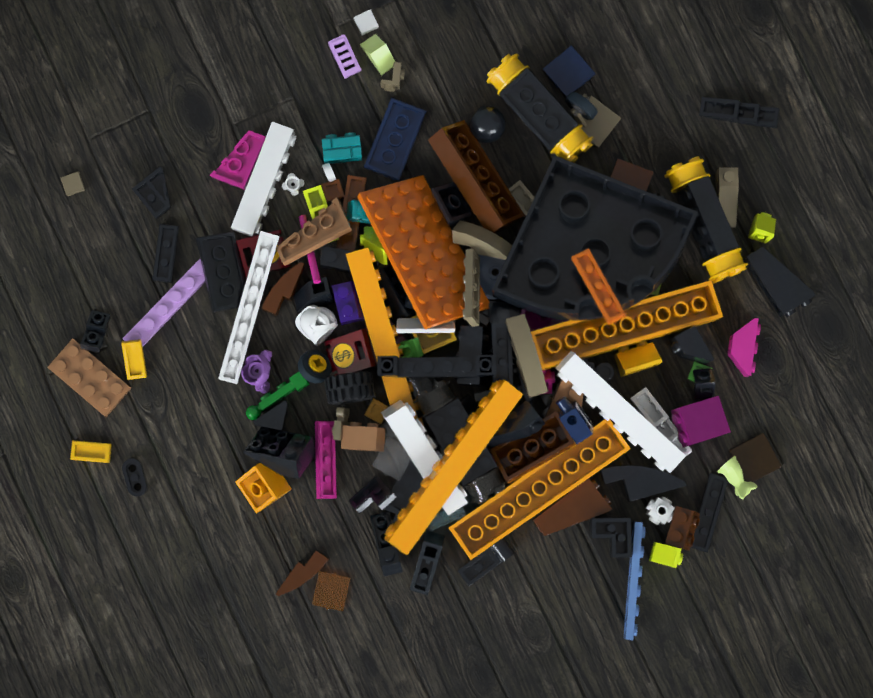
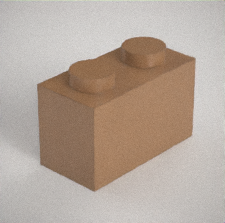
[341,422,386,452]

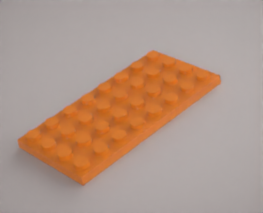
[357,175,490,330]

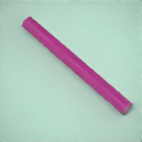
[299,215,321,284]

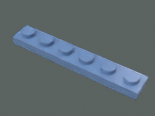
[623,522,646,640]

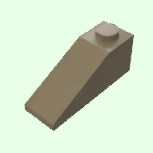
[715,168,739,228]

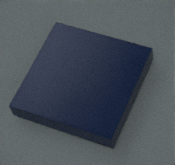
[542,45,596,98]

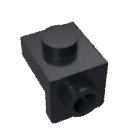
[693,368,715,399]

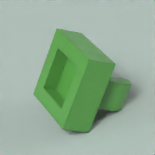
[398,337,424,358]

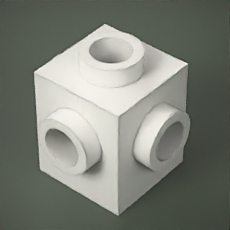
[646,496,675,525]

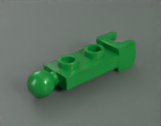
[246,372,309,420]

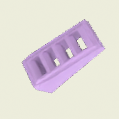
[328,34,361,79]

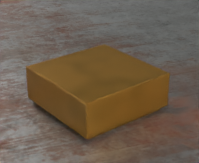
[364,398,389,424]

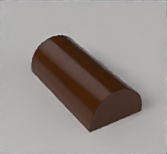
[490,411,576,484]

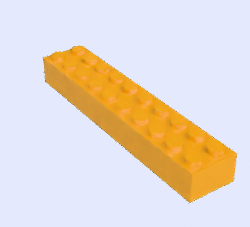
[531,280,723,371]
[449,419,631,560]

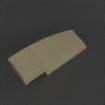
[452,221,512,260]

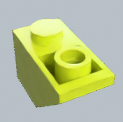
[649,542,683,568]

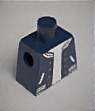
[556,396,593,445]

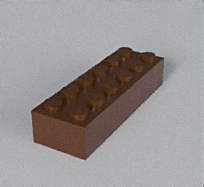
[428,120,525,233]

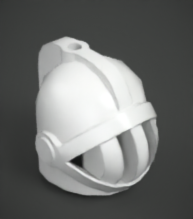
[295,305,338,346]

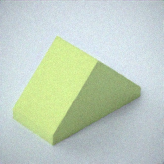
[360,34,395,76]

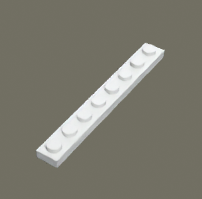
[218,231,279,384]

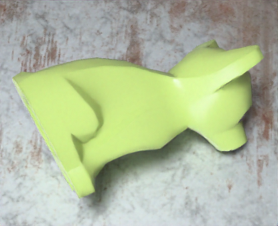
[717,456,758,499]

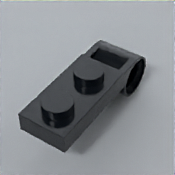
[457,537,515,586]

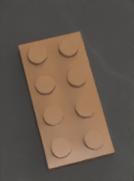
[47,338,131,417]

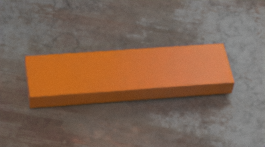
[571,248,626,325]

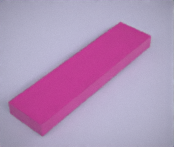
[315,421,337,499]

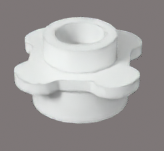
[282,173,304,196]

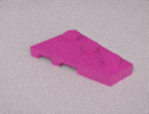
[210,130,266,190]

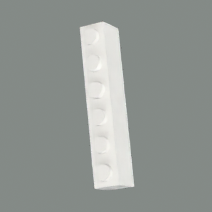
[231,122,296,237]

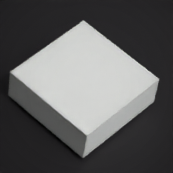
[354,9,379,35]

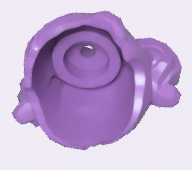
[241,349,272,394]

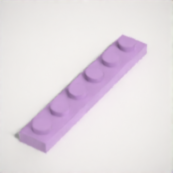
[122,259,206,346]

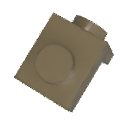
[381,62,405,92]

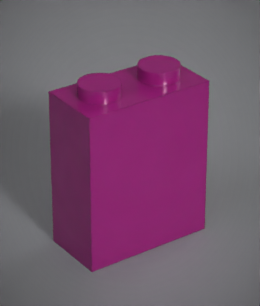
[671,396,731,447]

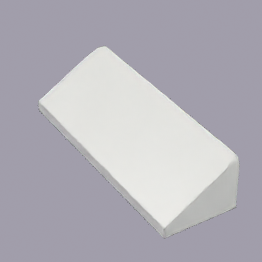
[396,318,455,333]

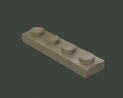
[463,248,480,327]

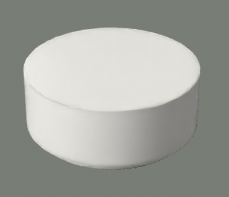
[322,162,336,182]

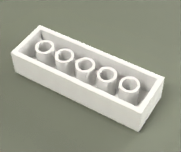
[381,400,468,515]

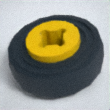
[298,350,332,384]

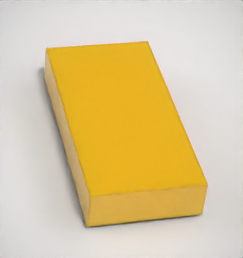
[121,339,147,380]
[70,440,112,463]

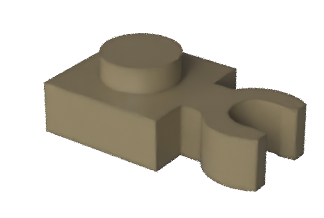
[332,407,350,441]

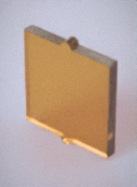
[312,571,350,611]

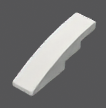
[630,387,692,457]

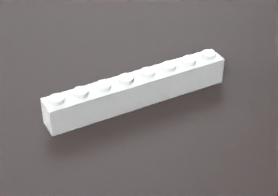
[556,351,686,473]

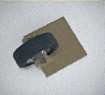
[565,92,621,148]

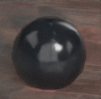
[469,105,506,143]

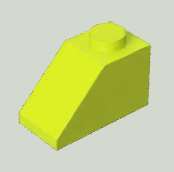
[748,212,776,244]
[360,226,387,265]

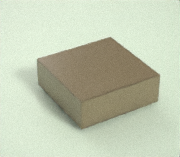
[61,172,85,196]

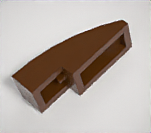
[261,262,305,316]
[276,550,329,596]

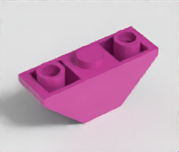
[727,318,761,377]

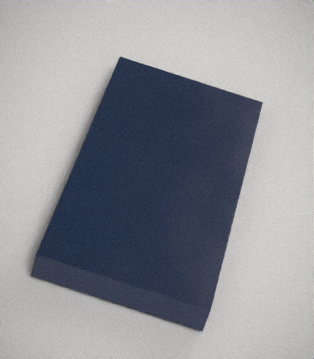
[364,97,427,181]

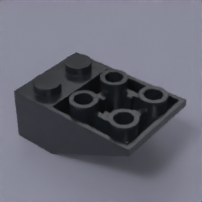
[244,427,315,479]

